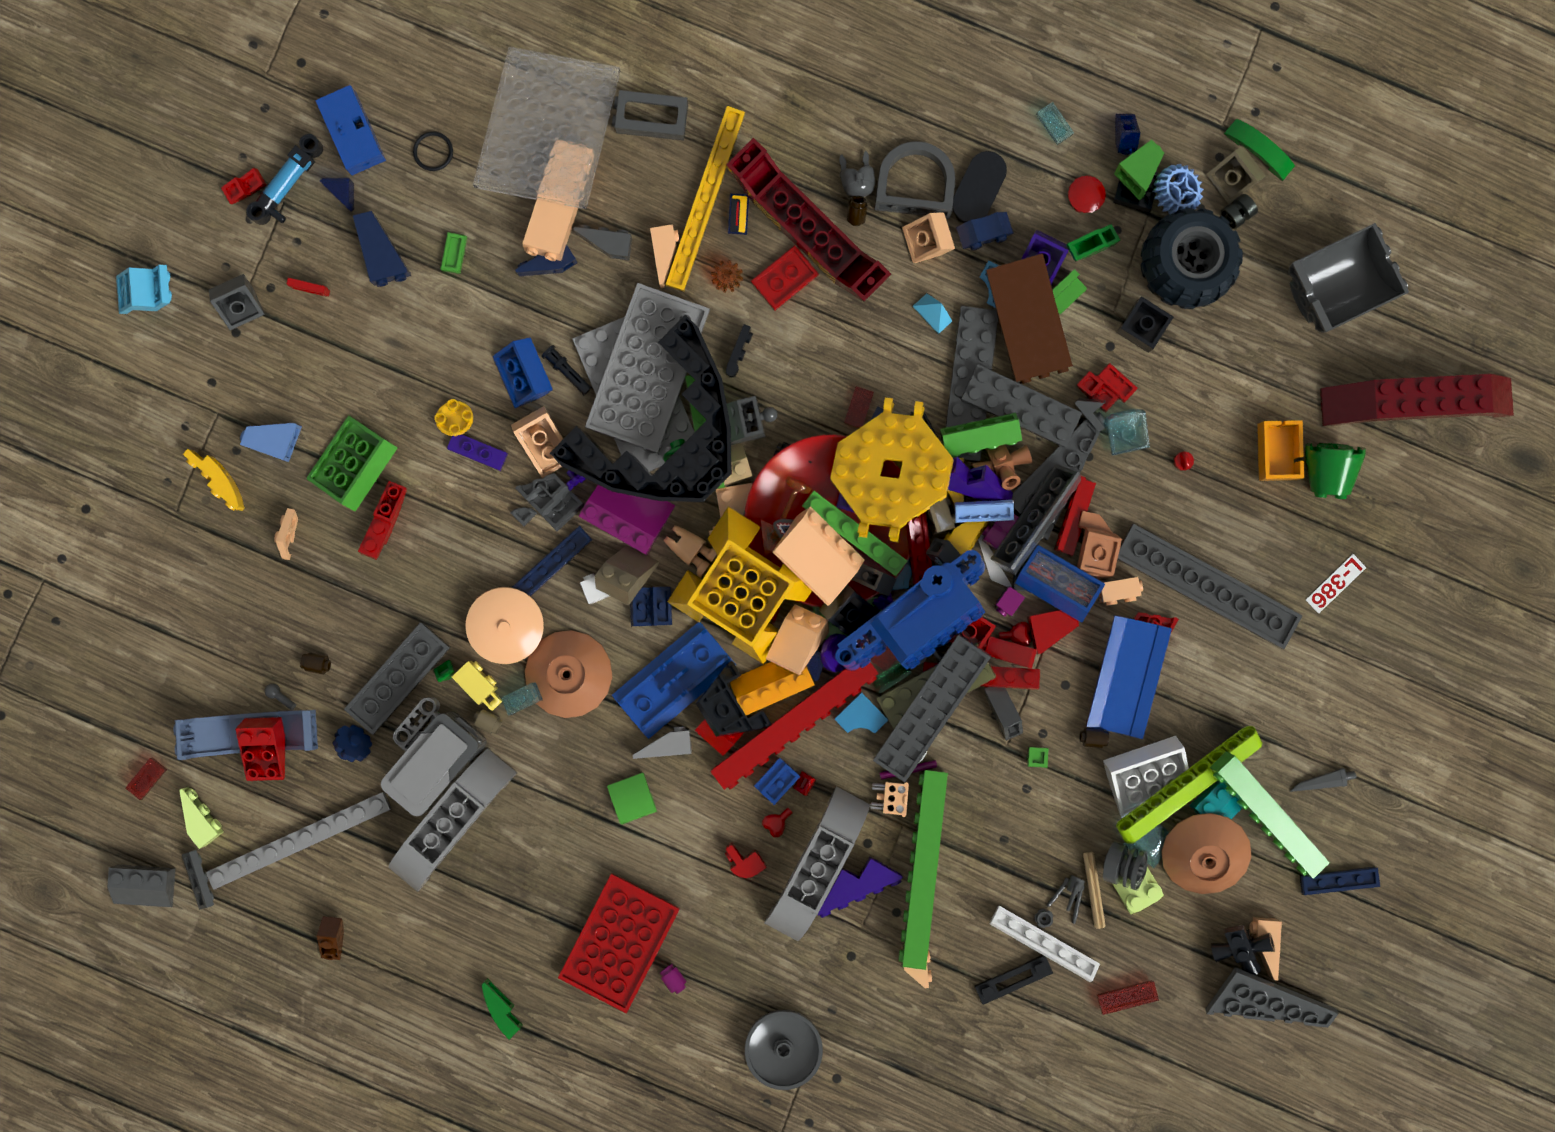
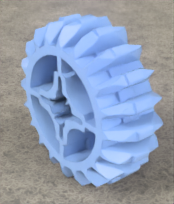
[1152,164,1204,214]

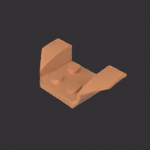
[1077,511,1122,580]

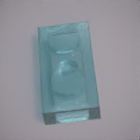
[1036,102,1074,145]
[501,682,543,716]

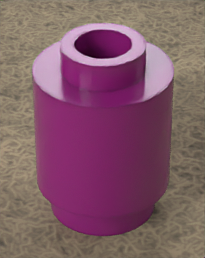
[660,964,687,994]

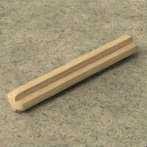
[1083,852,1106,929]

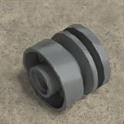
[1103,842,1148,891]

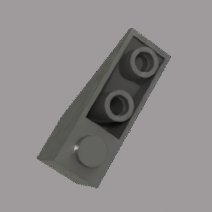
[573,225,632,261]

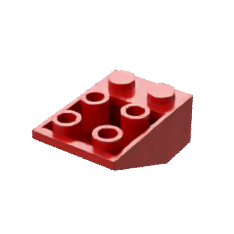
[235,717,285,781]

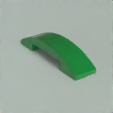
[1224,118,1295,181]

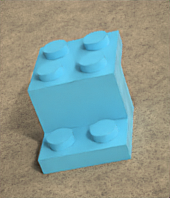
[116,265,172,314]

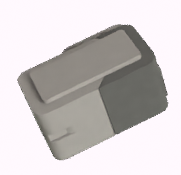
[381,697,487,816]

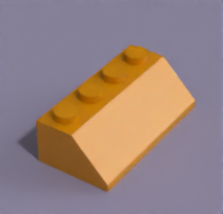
[730,662,815,715]

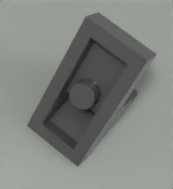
[1075,398,1107,432]

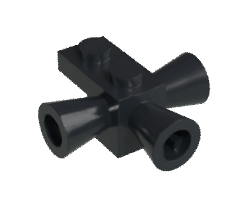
[1211,925,1275,975]

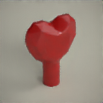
[999,622,1031,646]
[762,808,793,838]

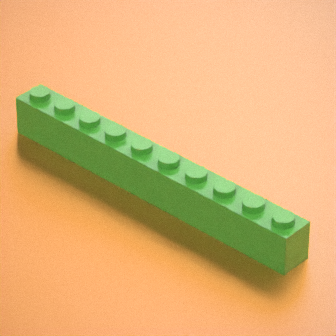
[898,770,948,970]

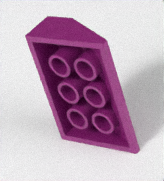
[579,485,675,555]

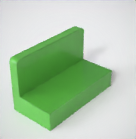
[1053,269,1087,314]

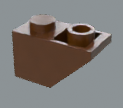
[317,916,344,960]

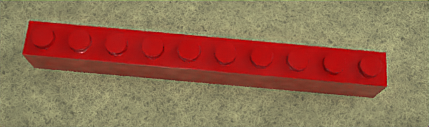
[710,662,878,790]

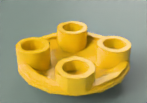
[434,399,474,436]

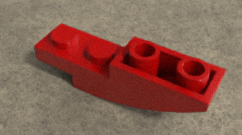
[358,481,407,560]

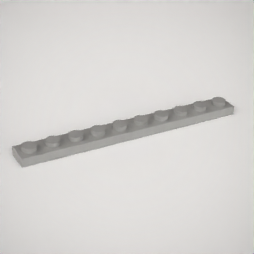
[206,792,392,890]

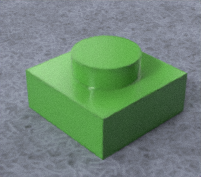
[1027,747,1049,768]

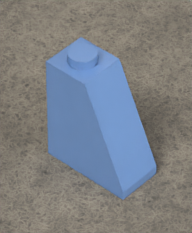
[240,423,302,462]

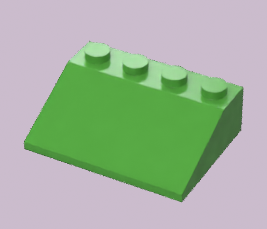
[306,415,398,511]

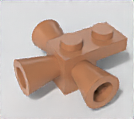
[971,445,1032,490]

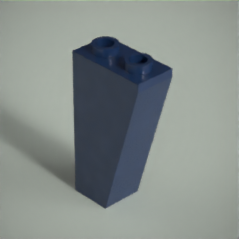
[353,211,411,287]

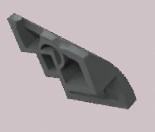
[515,473,585,531]

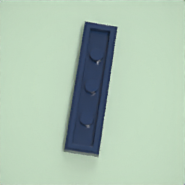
[1300,867,1380,895]

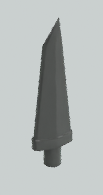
[1289,768,1356,792]

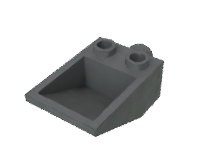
[727,396,778,445]

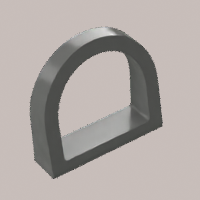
[875,141,955,219]

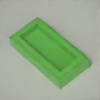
[441,232,467,274]

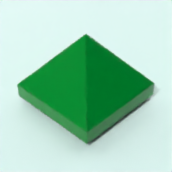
[434,660,455,682]

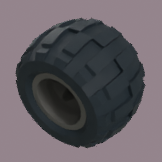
[1140,208,1243,309]

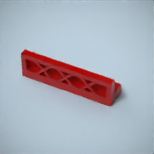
[1054,476,1096,556]

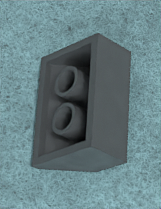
[107,864,176,907]

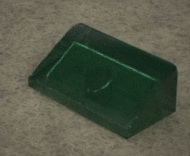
[872,662,912,693]

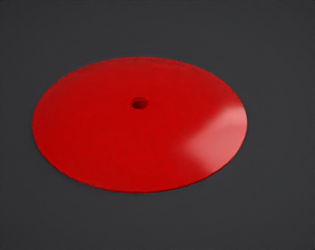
[744,435,910,607]

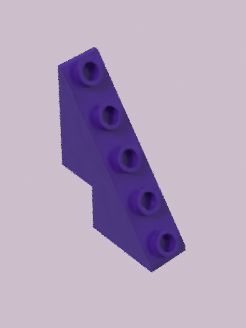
[948,457,1013,501]
[817,856,903,918]

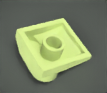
[1113,867,1164,914]

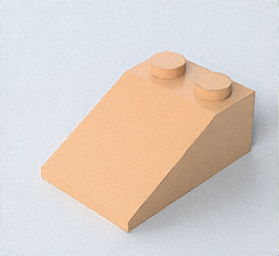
[511,406,564,478]
[766,604,829,675]

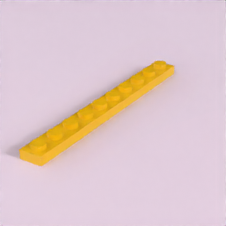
[666,106,745,292]

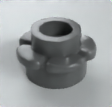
[1034,909,1053,928]

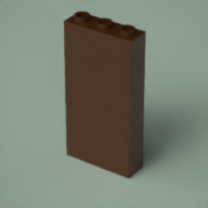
[986,253,1073,384]

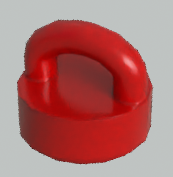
[1174,451,1194,471]

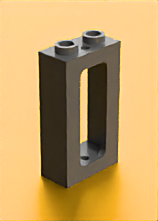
[612,90,688,141]

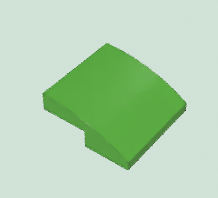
[607,773,657,825]

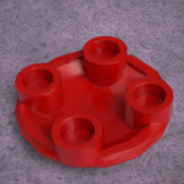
[1068,176,1106,213]

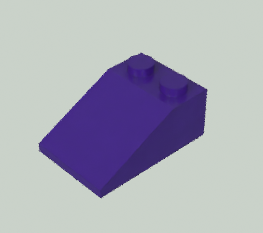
[1021,230,1069,284]

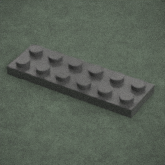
[961,364,1082,448]
[344,622,451,735]

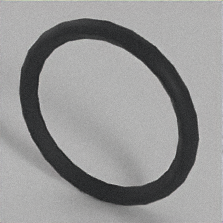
[413,132,453,171]

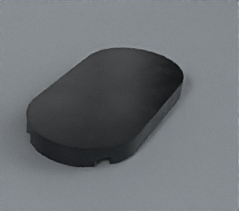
[952,151,1007,223]

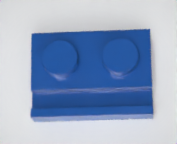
[754,758,801,805]

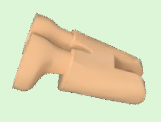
[664,525,718,578]

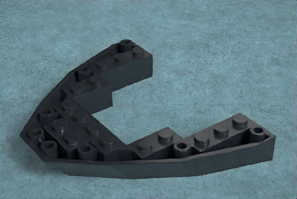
[550,315,732,502]

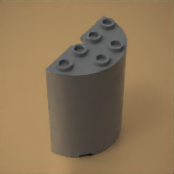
[1288,223,1409,333]

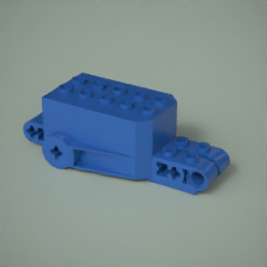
[835,550,986,671]

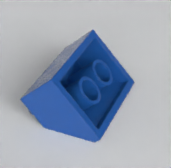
[493,337,553,408]

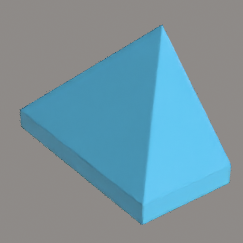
[913,293,952,334]

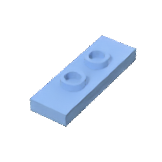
[955,500,1014,523]

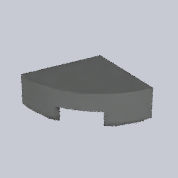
[510,507,538,527]

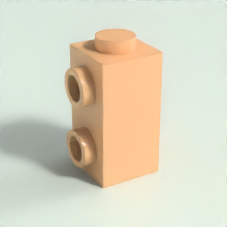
[1099,577,1143,606]

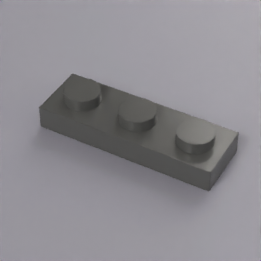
[182,850,214,910]

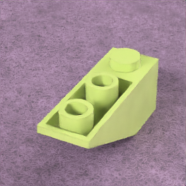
[179,787,224,849]

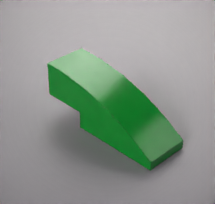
[1066,224,1120,262]
[482,978,523,1040]

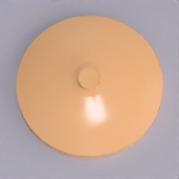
[466,587,544,664]

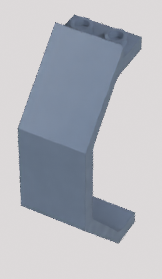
[173,710,318,760]

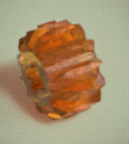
[711,260,743,293]

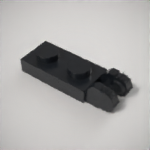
[726,324,753,378]

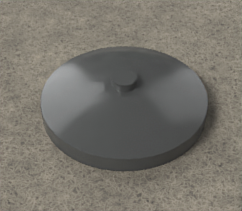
[745,1010,823,1090]

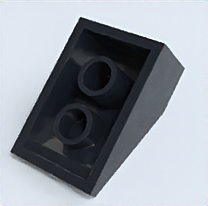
[819,584,880,648]

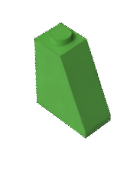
[1114,139,1164,200]

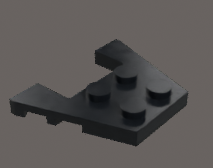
[696,661,772,737]

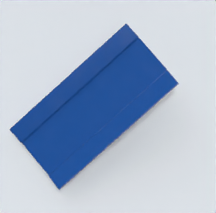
[1086,615,1172,739]
[612,622,736,739]

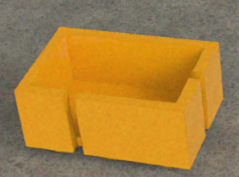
[1257,420,1304,481]

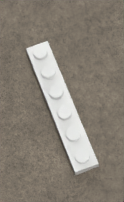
[989,906,1100,982]

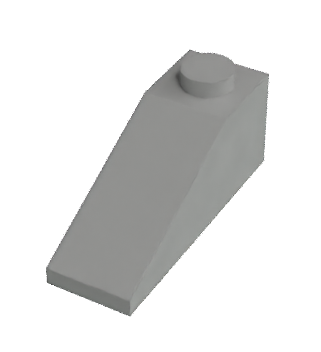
[633,726,692,759]

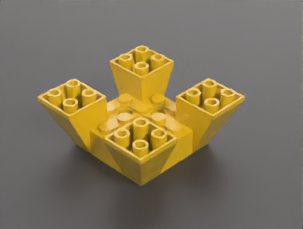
[667,506,812,665]

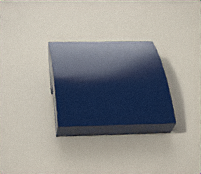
[630,587,672,627]

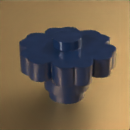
[332,725,372,762]

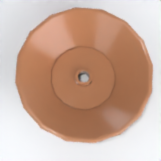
[525,630,612,718]
[1161,813,1251,894]

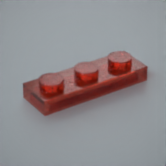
[1096,980,1159,1015]

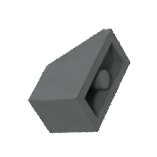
[851,564,897,596]

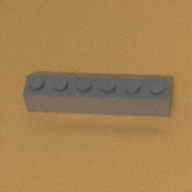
[990,464,1081,576]

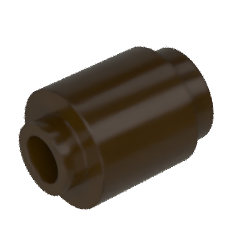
[847,196,867,226]
[300,653,331,675]
[1079,727,1109,748]

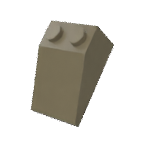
[926,495,957,536]
[595,545,659,605]

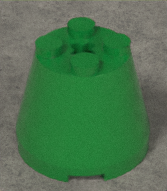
[1305,443,1366,499]

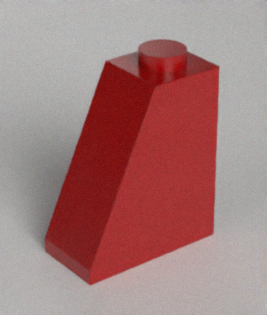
[1027,610,1079,654]
[981,636,1037,669]

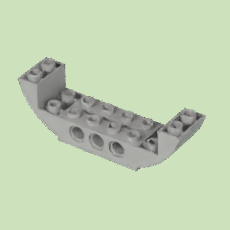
[388,748,517,892]
[764,786,870,941]

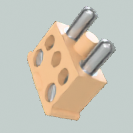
[870,781,909,817]

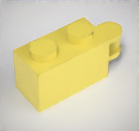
[452,661,502,711]

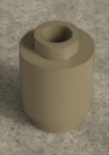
[472,709,503,734]

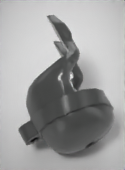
[839,151,875,198]

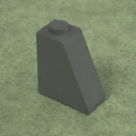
[984,687,1023,741]

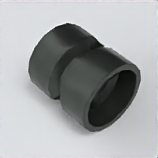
[1221,193,1258,230]

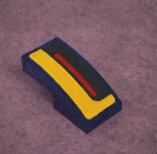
[728,193,749,235]

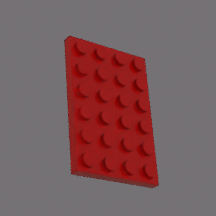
[558,873,680,1014]

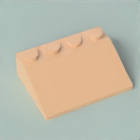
[773,506,865,606]

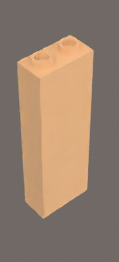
[522,140,594,261]

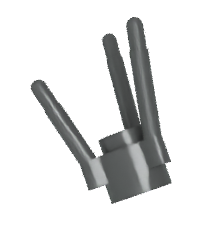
[1047,875,1085,924]

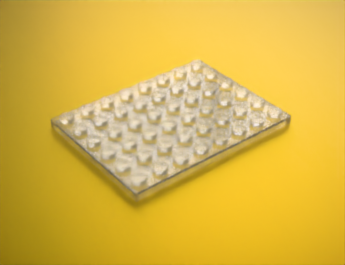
[473,47,620,209]

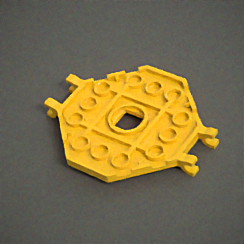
[830,397,953,542]

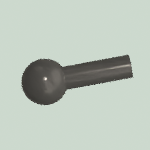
[264,683,296,710]

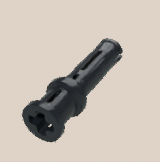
[541,345,592,396]

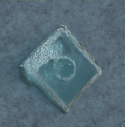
[1105,409,1150,456]
[1123,824,1169,868]

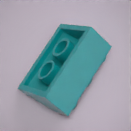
[1189,781,1242,819]

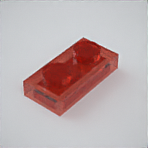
[125,757,167,800]

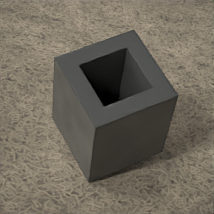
[925,538,961,566]

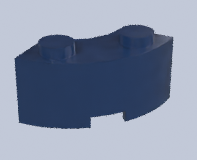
[956,212,1014,251]

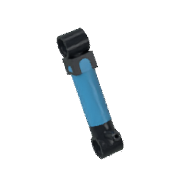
[246,134,323,225]

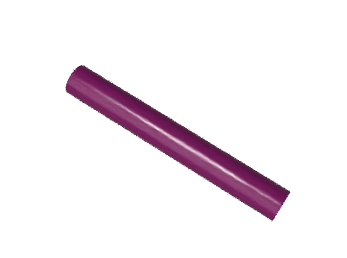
[879,760,937,780]

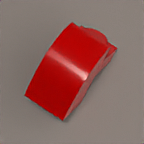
[725,843,767,878]

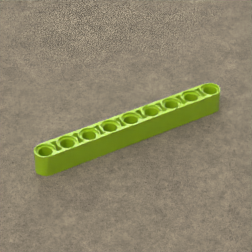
[1116,726,1262,844]

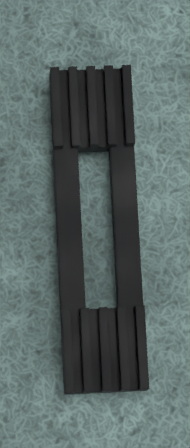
[974,955,1053,1005]

